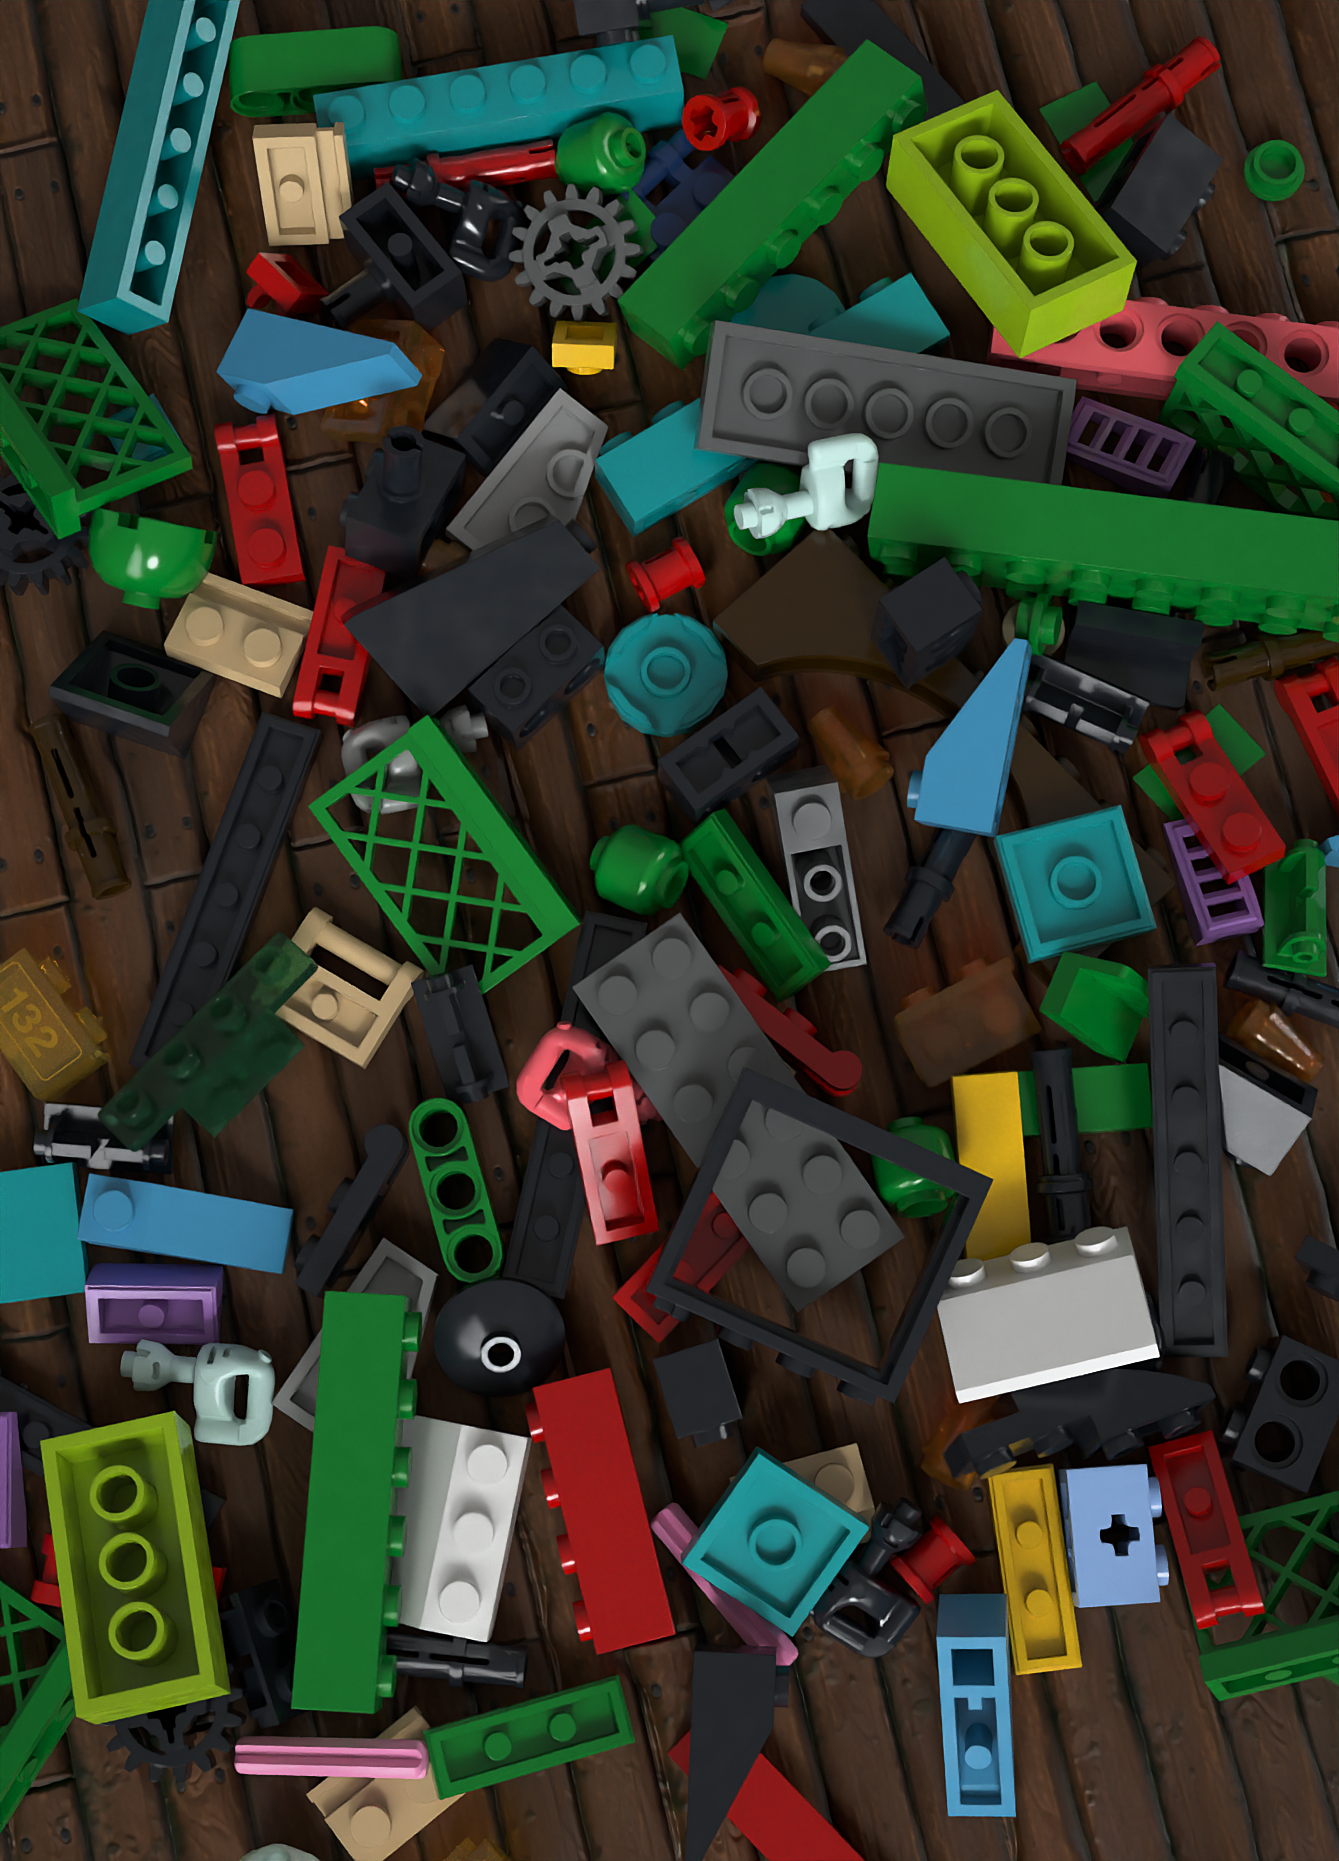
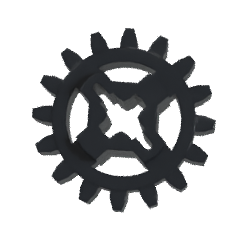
[0,469,92,596]
[98,1660,248,1783]

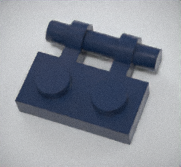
[602,129,735,267]

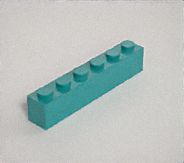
[77,0,240,335]
[313,35,684,181]
[594,273,950,538]

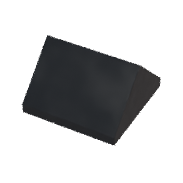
[49,630,217,759]

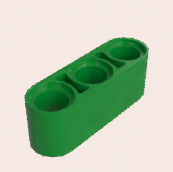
[228,26,403,117]
[409,1098,507,1284]

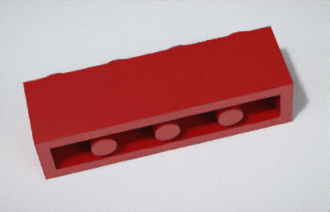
[525,1368,676,1655]

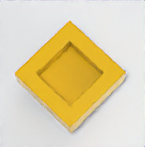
[552,320,617,375]

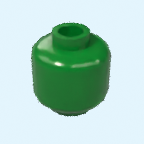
[554,112,646,200]
[724,462,808,556]
[590,823,689,916]
[868,1117,956,1219]

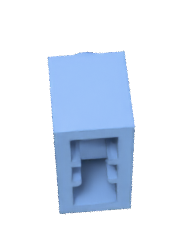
[1057,1463,1169,1608]

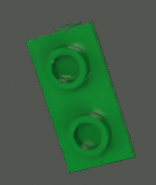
[1263,839,1326,977]

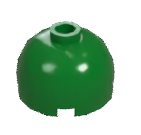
[88,508,218,610]

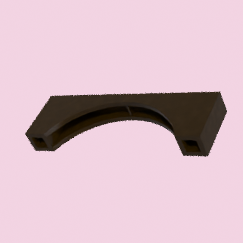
[713,528,1177,988]

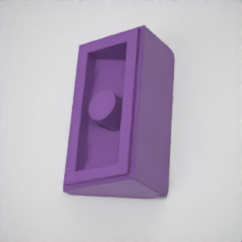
[85,1263,223,1345]

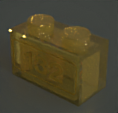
[0,948,112,1102]

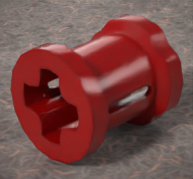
[682,86,761,151]
[625,535,706,613]
[888,1515,977,1605]

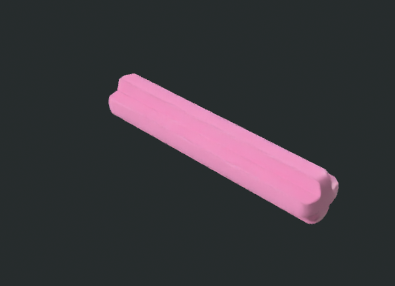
[650,1502,798,1665]
[234,1736,429,1779]

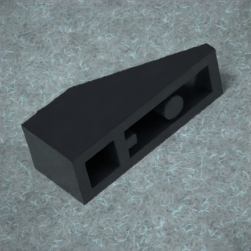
[685,1643,790,1861]

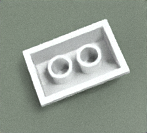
[937,1226,1160,1403]
[391,1415,532,1642]

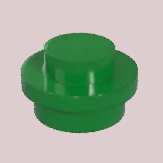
[1243,140,1305,201]
[1014,592,1062,656]

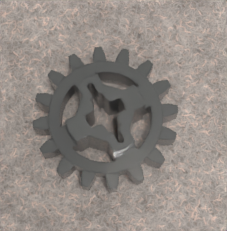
[509,184,644,322]

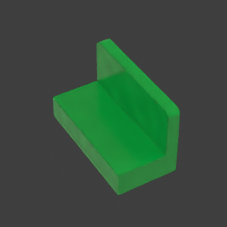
[1039,951,1149,1064]

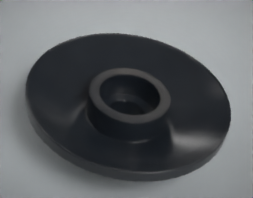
[434,1277,566,1397]

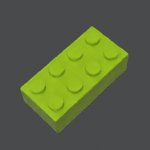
[886,90,1137,359]
[40,1411,231,1724]

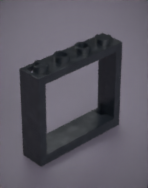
[645,1067,994,1406]

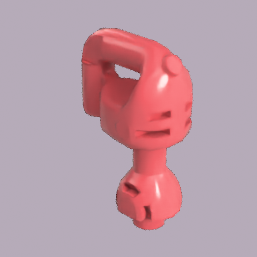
[516,1021,663,1131]

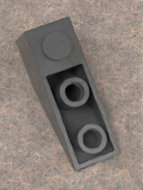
[765,765,867,972]

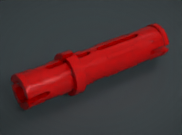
[1060,36,1221,175]
[373,138,558,193]

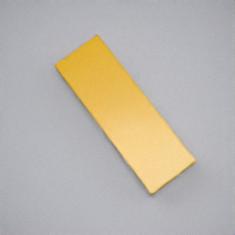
[950,1070,1031,1261]
[986,1463,1082,1675]

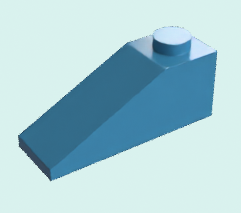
[216,308,422,415]
[907,638,1033,837]
[76,1174,295,1275]
[936,1594,1016,1817]

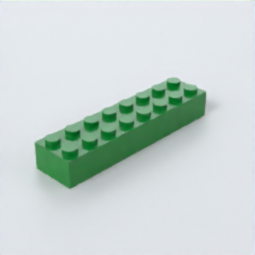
[867,462,1339,643]

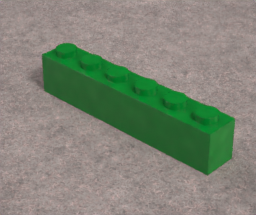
[617,39,928,370]
[291,1291,422,1714]

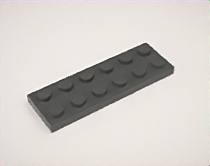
[693,320,1077,485]
[572,913,905,1313]

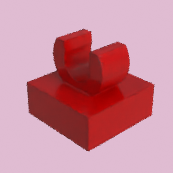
[246,252,329,319]

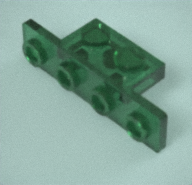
[98,932,318,1152]

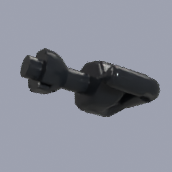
[389,158,525,282]
[808,1496,924,1658]

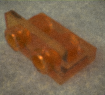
[319,318,445,444]
[891,955,1043,1092]

